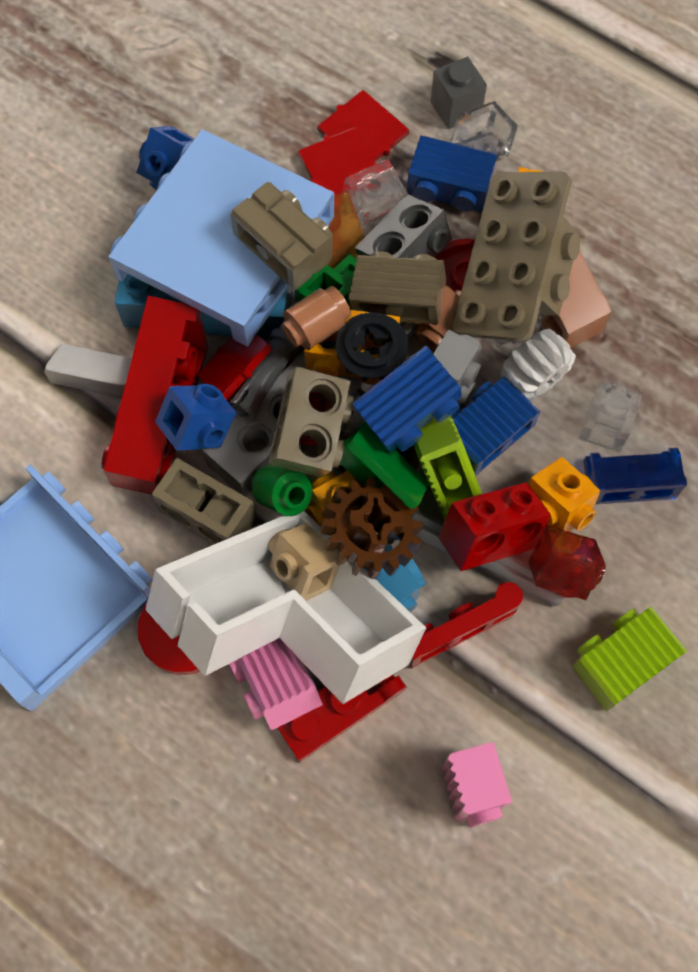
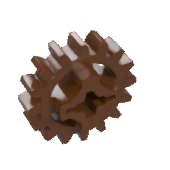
[320,477,423,579]

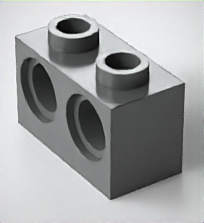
[355,194,452,258]

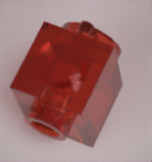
[528,525,606,600]

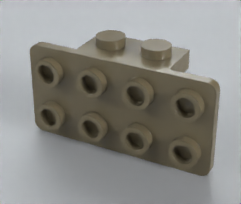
[452,172,580,341]

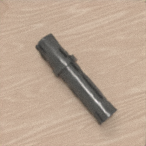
[229,301,302,420]

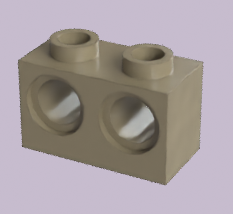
[268,366,353,477]
[152,458,257,544]

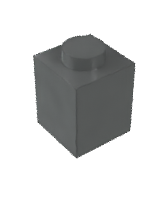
[431,56,487,129]

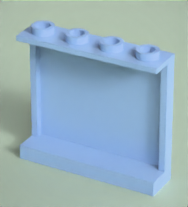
[108,129,334,347]
[0,464,153,712]

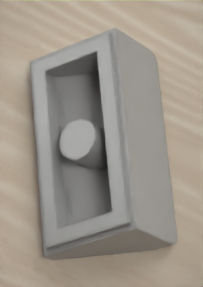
[44,344,132,398]

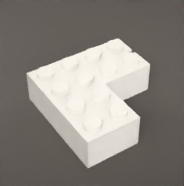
[146,511,426,704]

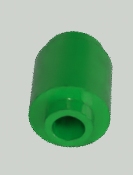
[251,464,312,516]

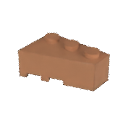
[537,251,611,349]

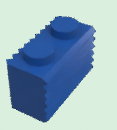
[407,135,498,213]
[352,346,462,453]
[451,376,541,476]

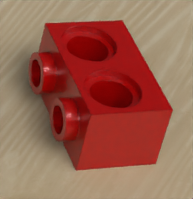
[438,482,551,571]

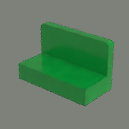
[340,421,429,510]

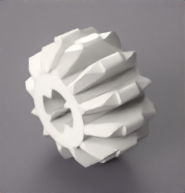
[500,329,576,401]

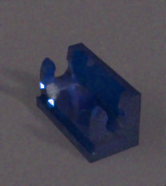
[583,447,688,505]

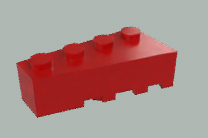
[101,296,209,495]

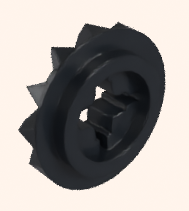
[336,312,408,382]

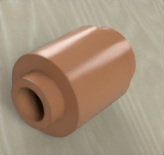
[281,286,351,350]

